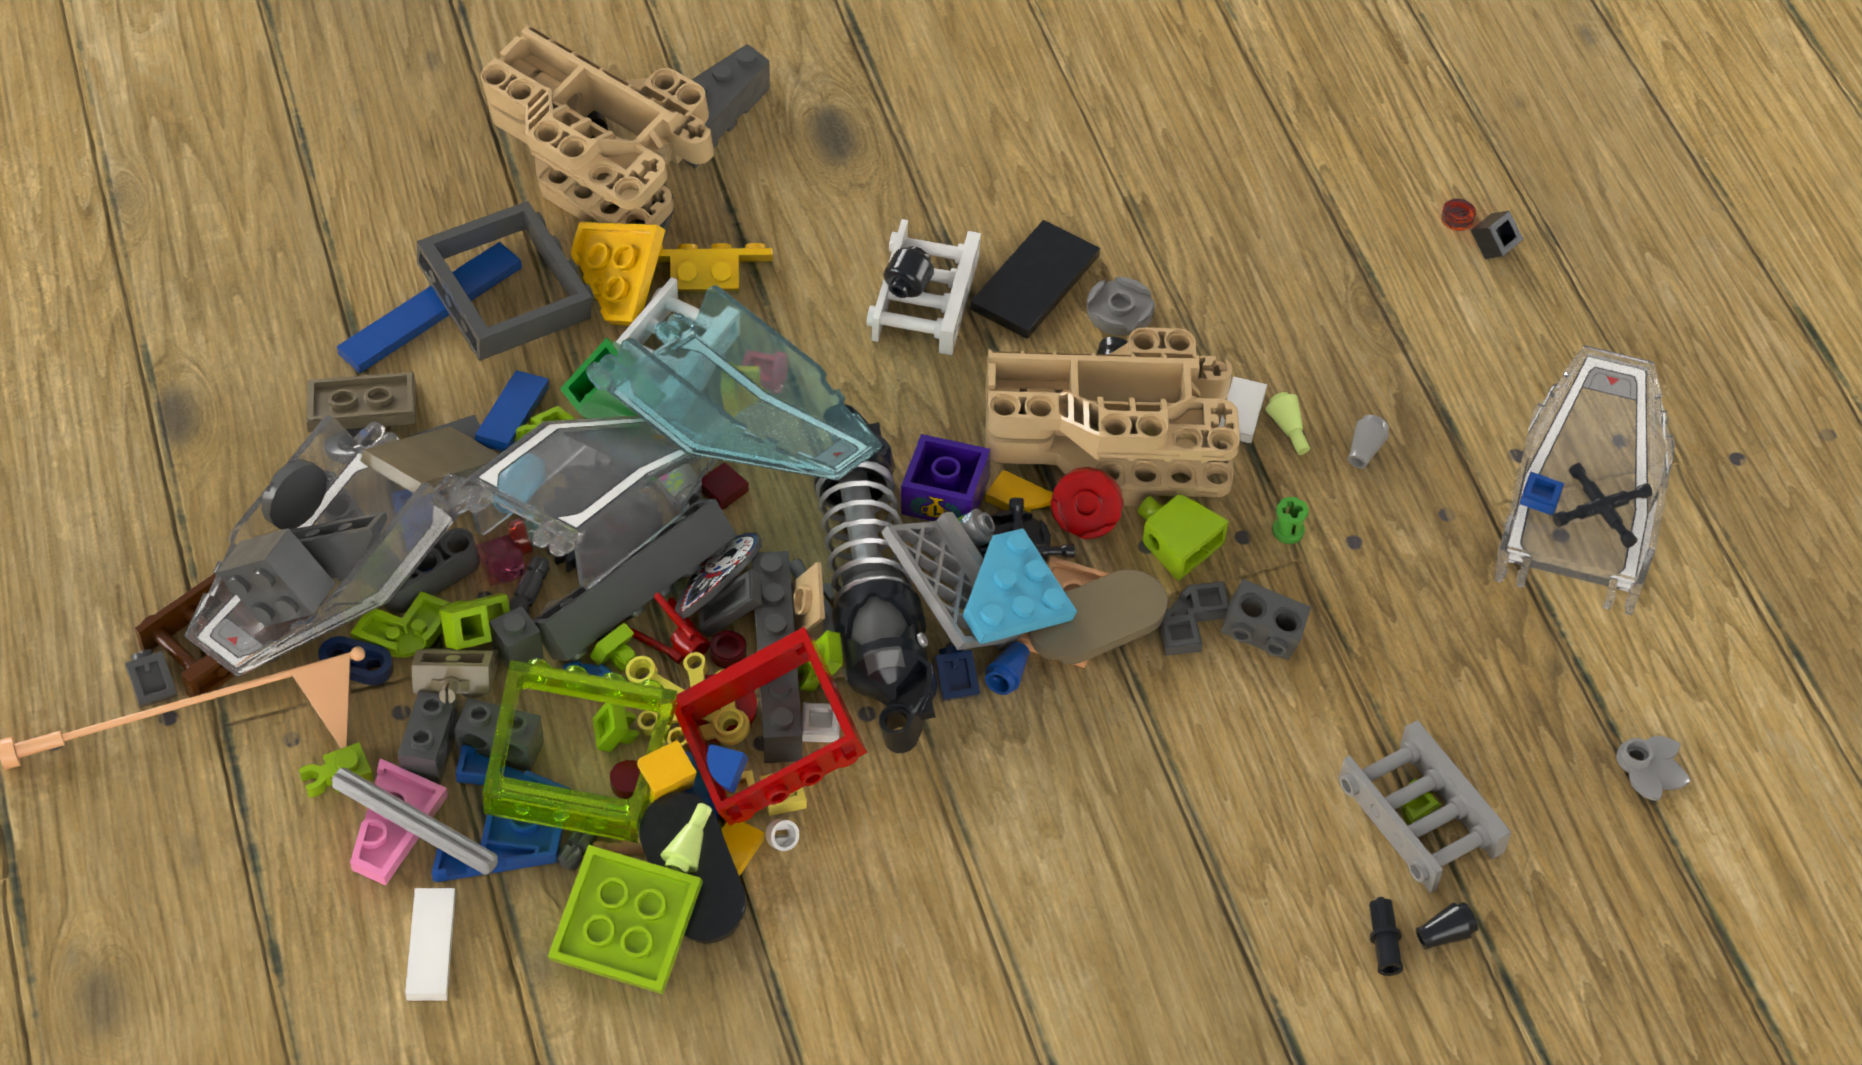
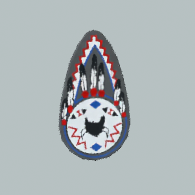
[675,532,762,619]

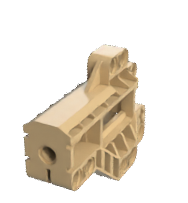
[480,25,714,226]
[985,327,1240,506]

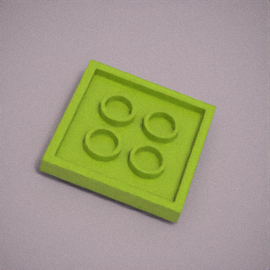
[547,845,703,995]

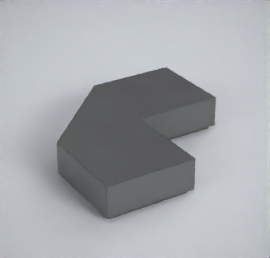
[1158,581,1229,655]

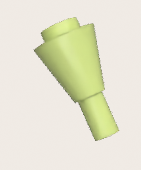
[1265,392,1310,455]
[661,803,712,874]

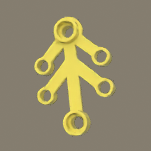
[626,652,750,752]

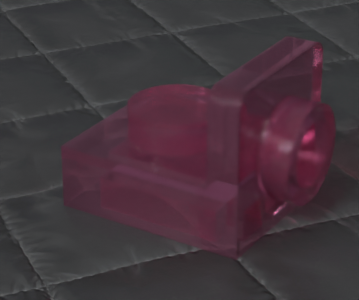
[476,534,525,586]

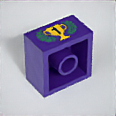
[901,434,990,521]

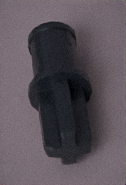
[1369,897,1403,976]

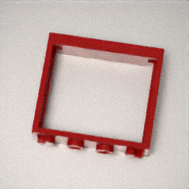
[669,627,868,826]

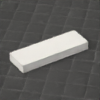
[405,888,456,1001]

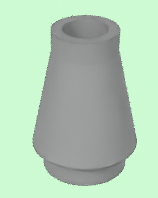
[1347,415,1389,469]

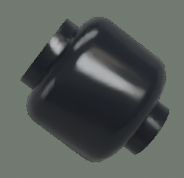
[883,246,934,298]

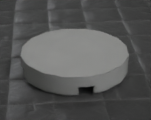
[1086,277,1155,336]

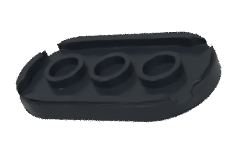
[639,792,747,944]

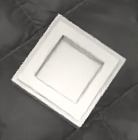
[802,702,840,742]

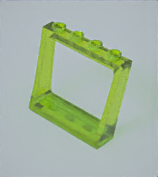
[483,658,677,843]

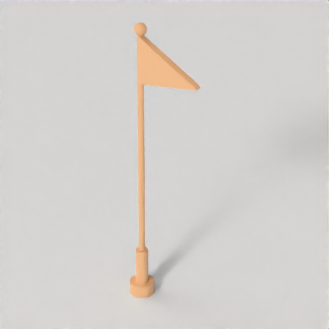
[0,646,365,770]

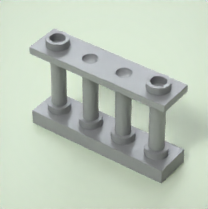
[1339,720,1512,893]

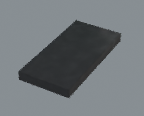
[970,220,1100,339]

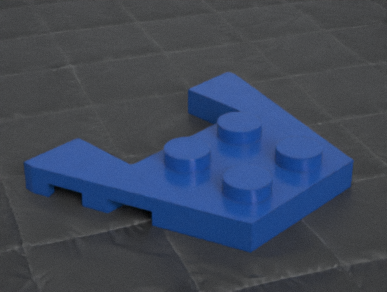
[431,745,571,882]

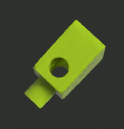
[1138,495,1229,581]

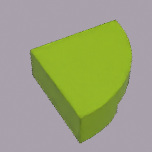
[1401,778,1441,825]

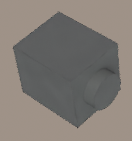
[489,606,544,674]

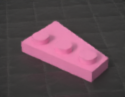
[350,758,448,886]

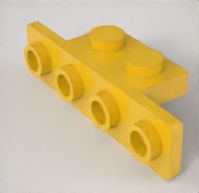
[657,243,773,292]

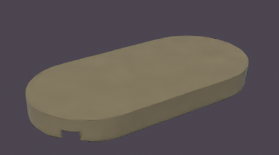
[1029,569,1168,665]

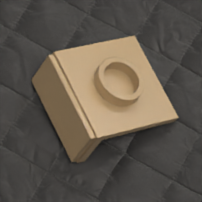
[791,562,825,641]

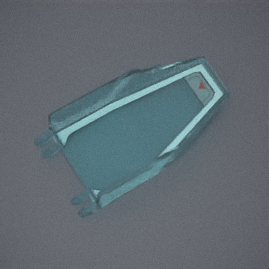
[586,285,882,480]

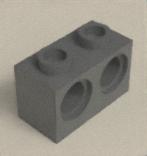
[1220,579,1311,660]
[398,691,459,785]
[454,698,544,772]

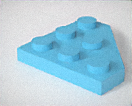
[962,528,1077,644]

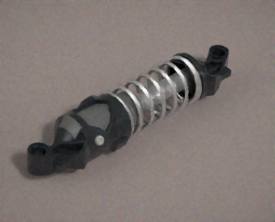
[814,404,938,753]

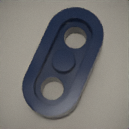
[318,636,394,685]

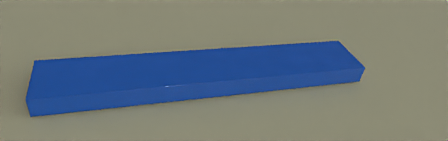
[337,242,522,373]

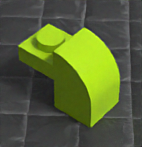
[439,593,510,650]

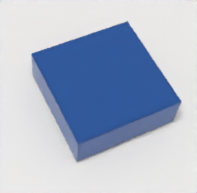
[1519,471,1565,516]

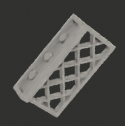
[881,512,1022,651]

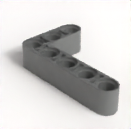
[321,469,480,613]

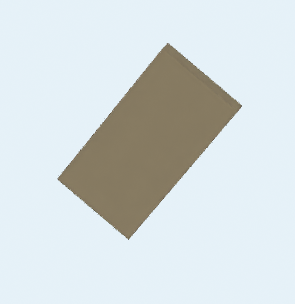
[360,426,503,495]

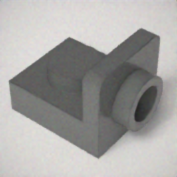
[125,649,177,708]

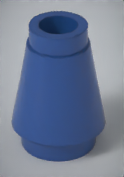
[985,641,1030,695]

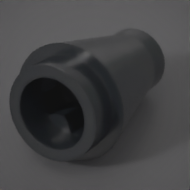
[1415,902,1478,950]

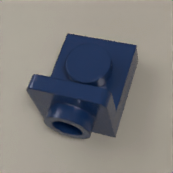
[931,646,980,702]

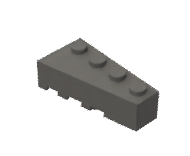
[683,44,770,169]

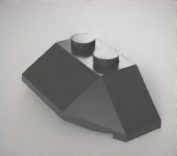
[255,512,388,581]

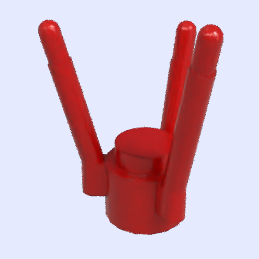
[619,593,710,664]

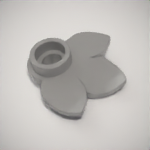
[1616,736,1690,801]

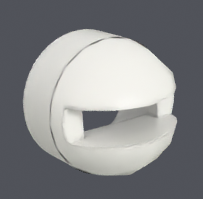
[765,818,799,851]

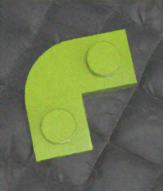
[351,591,450,658]

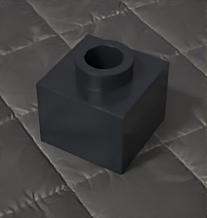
[1470,210,1523,259]

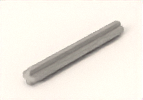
[331,768,498,875]

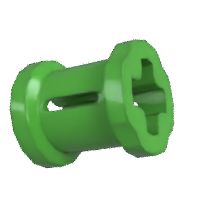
[1272,497,1309,544]

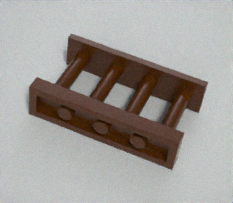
[135,573,316,697]

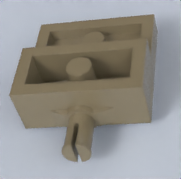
[411,648,499,703]

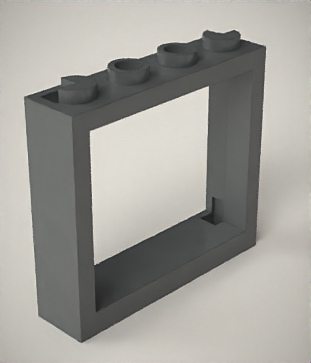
[417,201,594,361]

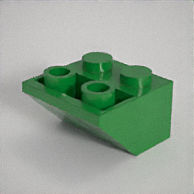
[560,338,667,446]

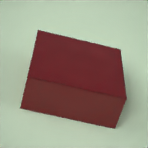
[698,462,749,510]

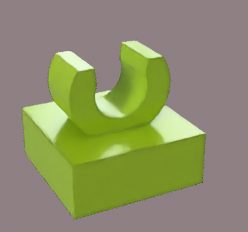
[590,622,637,673]
[592,697,639,752]

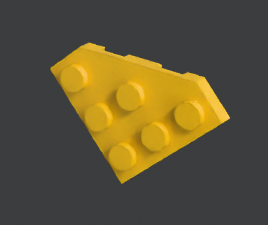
[570,222,666,326]

